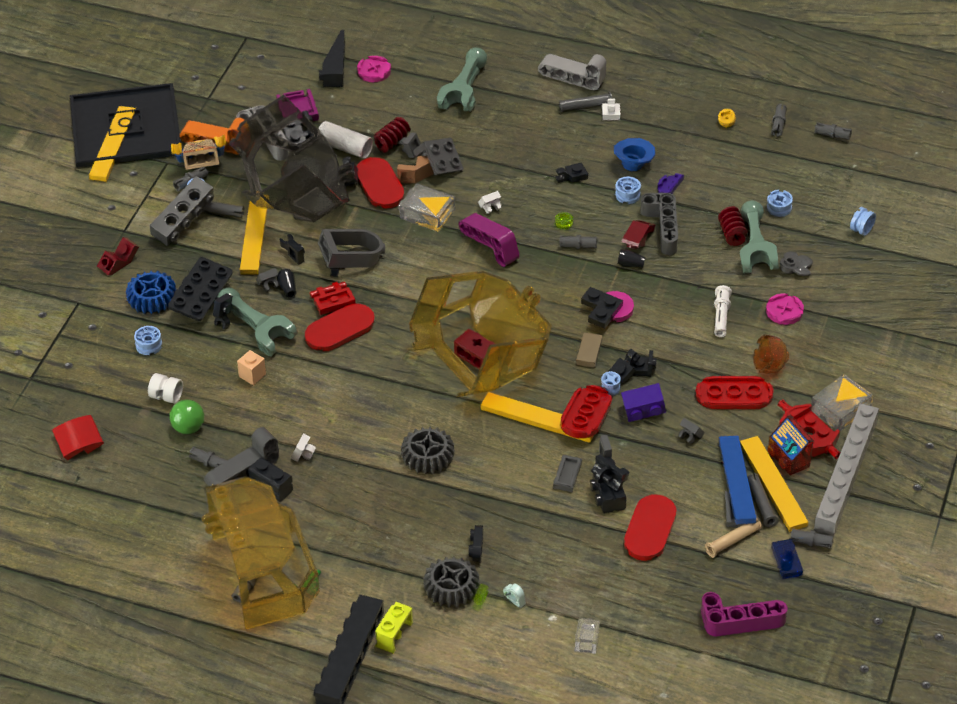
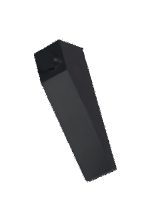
[319,30,345,87]

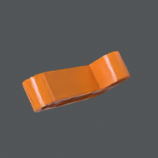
[179,118,250,154]

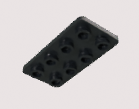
[168,257,233,321]

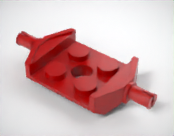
[778,399,841,459]

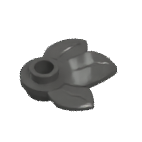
[779,251,813,276]

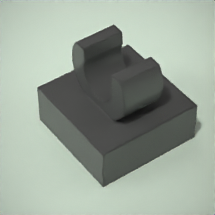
[399,133,421,158]
[256,268,278,292]
[679,418,705,444]

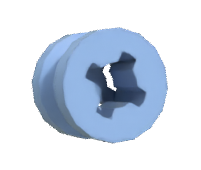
[601,371,621,396]

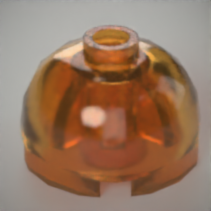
[754,334,789,374]

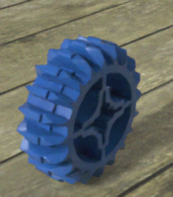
[126,270,177,315]

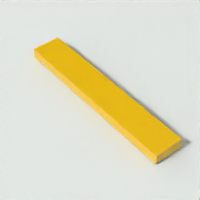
[89,106,136,182]
[240,194,269,274]
[481,392,593,443]
[740,436,808,532]

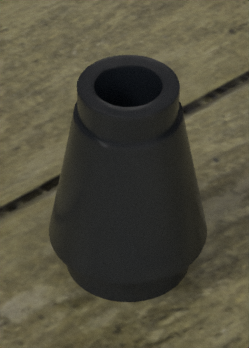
[617,249,645,268]
[277,269,297,297]

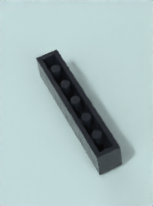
[313,594,384,704]

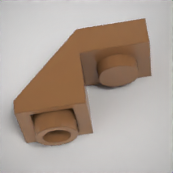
[397,156,434,184]

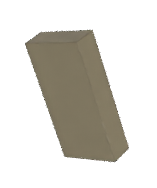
[576,333,602,368]

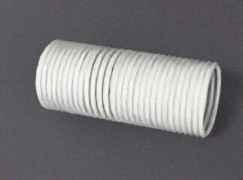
[317,121,373,159]

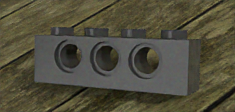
[150,176,214,246]

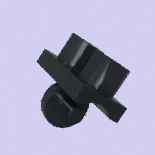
[591,454,629,491]

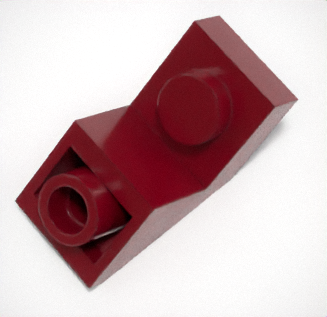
[622,220,656,249]
[97,237,139,276]

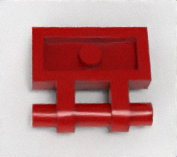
[309,281,356,315]

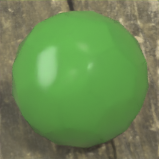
[170,400,204,434]

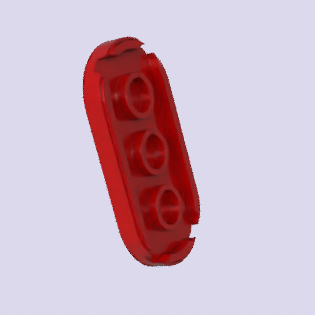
[356,157,404,209]
[305,304,374,351]
[695,376,774,409]
[560,385,612,438]
[624,494,676,561]

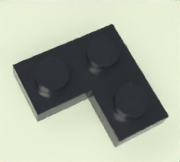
[581,287,623,329]

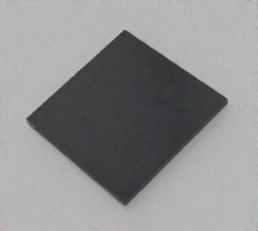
[70,83,181,168]

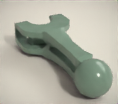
[437,47,487,111]
[740,200,779,274]
[217,288,298,356]

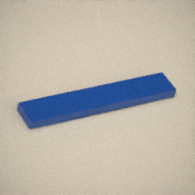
[718,435,756,524]

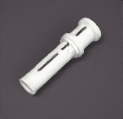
[714,285,732,337]

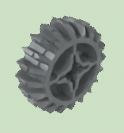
[401,426,454,474]
[423,556,480,608]

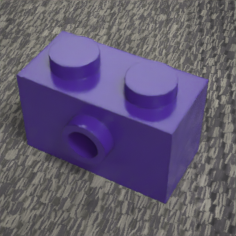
[621,383,667,422]

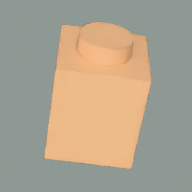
[237,350,266,385]

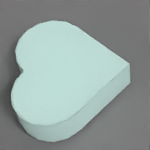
[503,584,526,609]

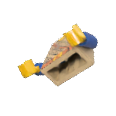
[171,135,227,170]

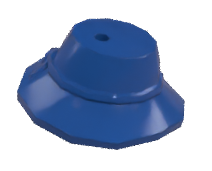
[613,138,655,171]

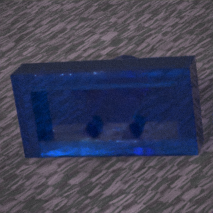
[771,539,803,579]

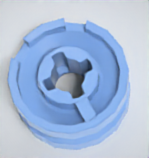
[615,177,641,204]
[767,190,793,217]
[850,207,876,236]
[134,326,162,355]

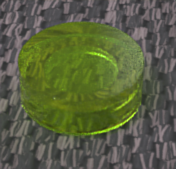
[555,212,573,229]
[474,583,489,605]

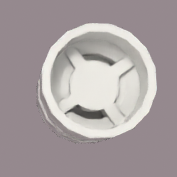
[148,373,183,404]

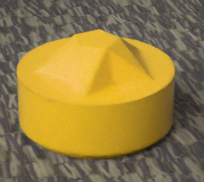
[718,109,736,127]

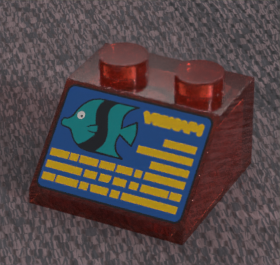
[767,414,813,476]

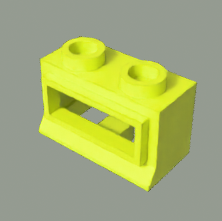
[375,602,413,654]

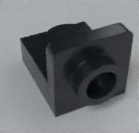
[632,350,657,377]

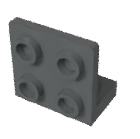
[413,138,464,175]

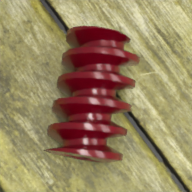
[374,117,411,153]
[718,206,747,246]

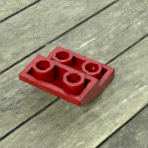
[52,415,104,460]

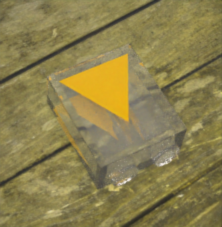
[398,183,455,232]
[811,374,873,431]

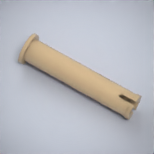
[705,518,762,558]

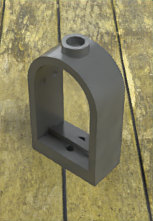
[318,229,385,268]

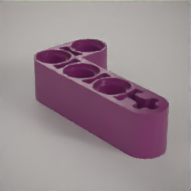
[458,213,520,267]
[701,592,788,636]

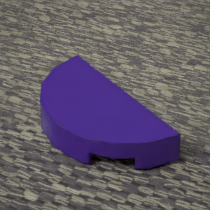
[657,173,684,194]

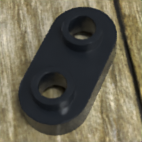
[469,525,483,562]

